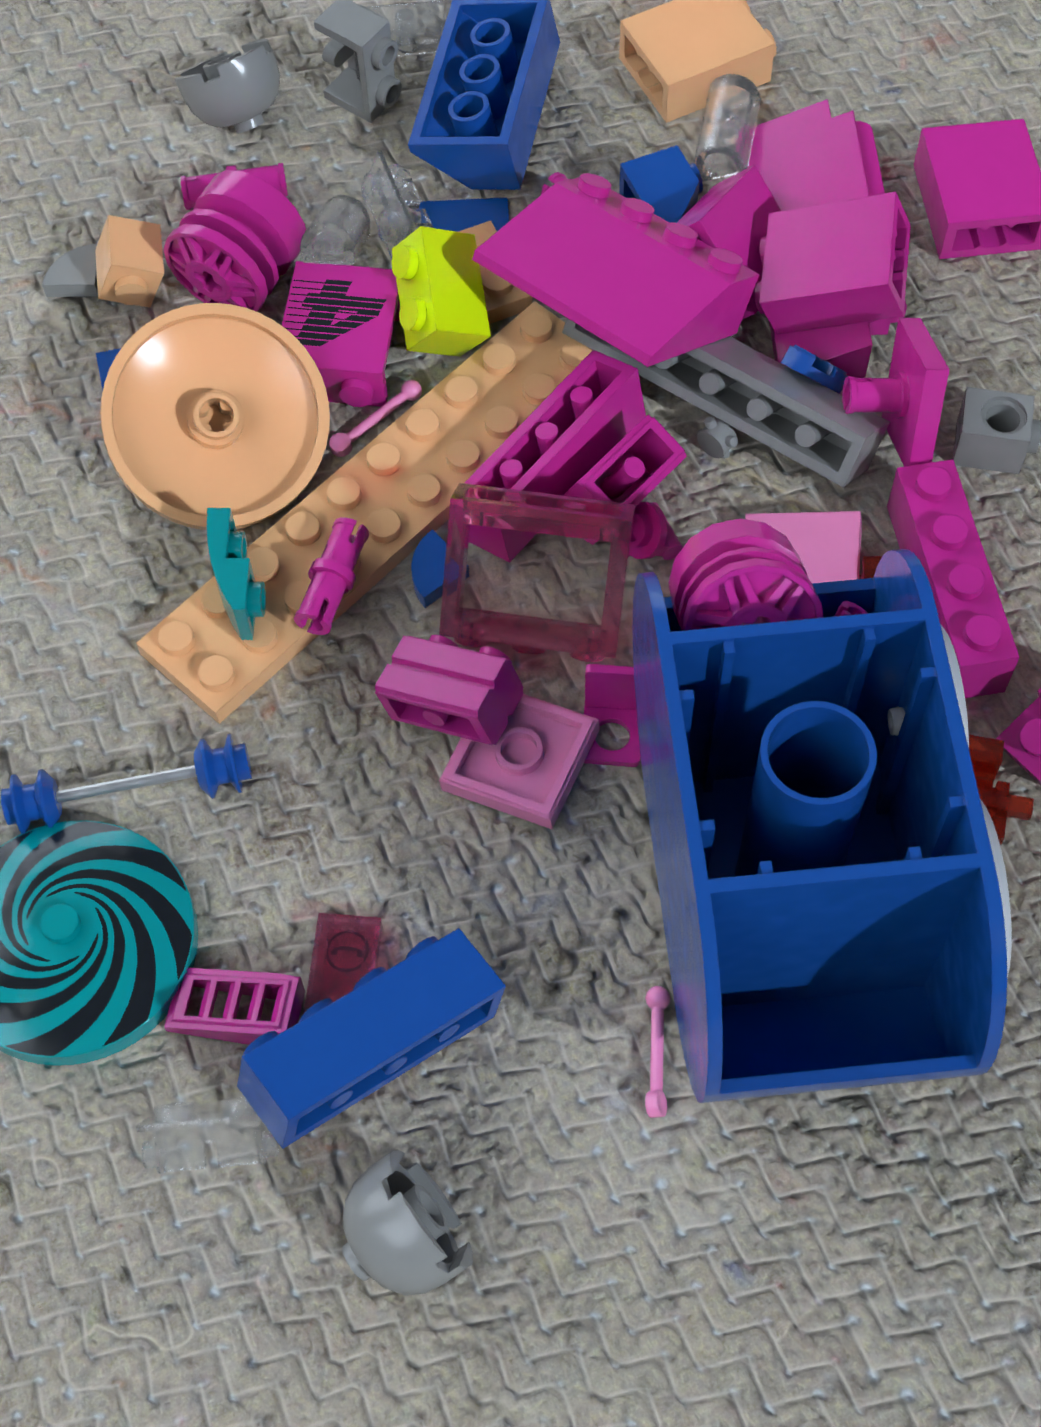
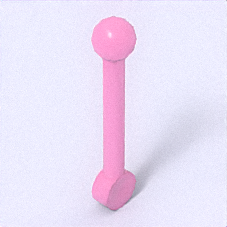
[329,380,422,457]
[645,986,671,1118]

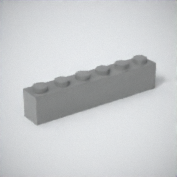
[562,318,890,487]

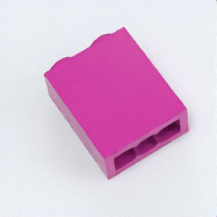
[913,119,1041,259]
[754,192,911,334]

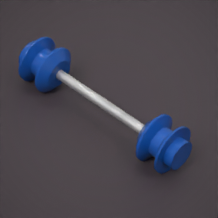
[1,733,252,834]

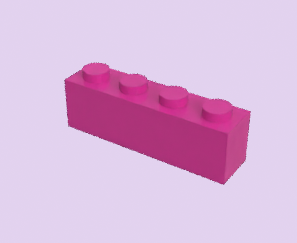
[453,350,646,563]
[887,459,1020,699]

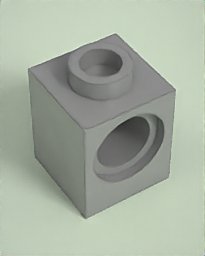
[953,387,1041,474]

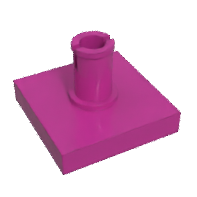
[842,318,950,467]

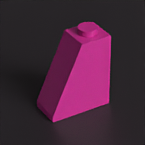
[677,165,781,319]

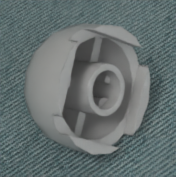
[175,39,280,134]
[342,1150,473,1296]

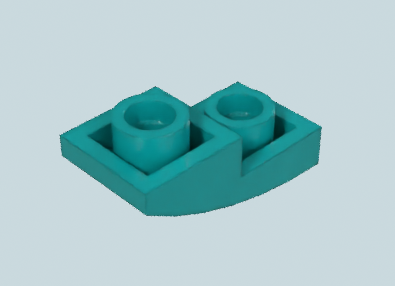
[206,508,266,640]

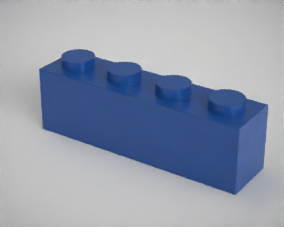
[237,928,506,1149]

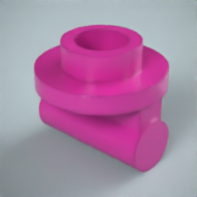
[620,502,683,560]

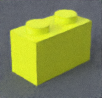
[392,226,491,357]

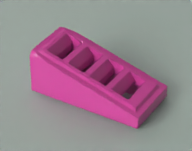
[164,968,305,1045]

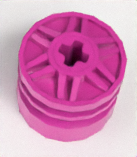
[163,170,308,312]
[668,518,823,631]

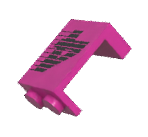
[282,261,400,407]

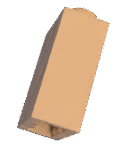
[619,0,777,123]

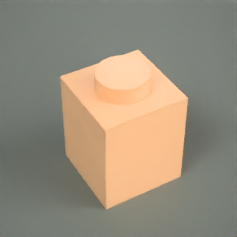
[95,215,164,308]

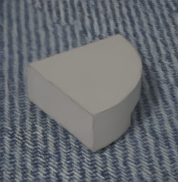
[42,244,98,297]

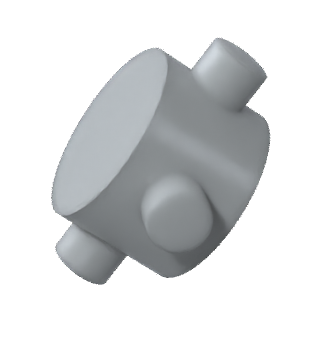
[697,416,738,458]

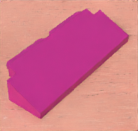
[742,99,907,382]

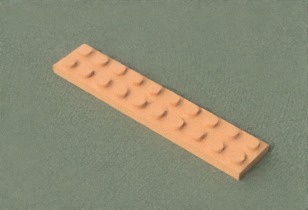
[136,301,592,724]

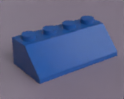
[408,0,560,190]

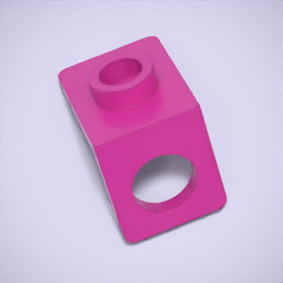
[584,664,641,767]

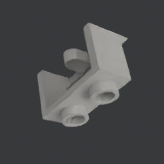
[314,0,402,123]

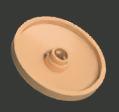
[100,303,330,530]

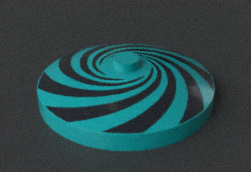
[0,820,198,1066]

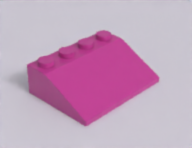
[472,173,759,367]

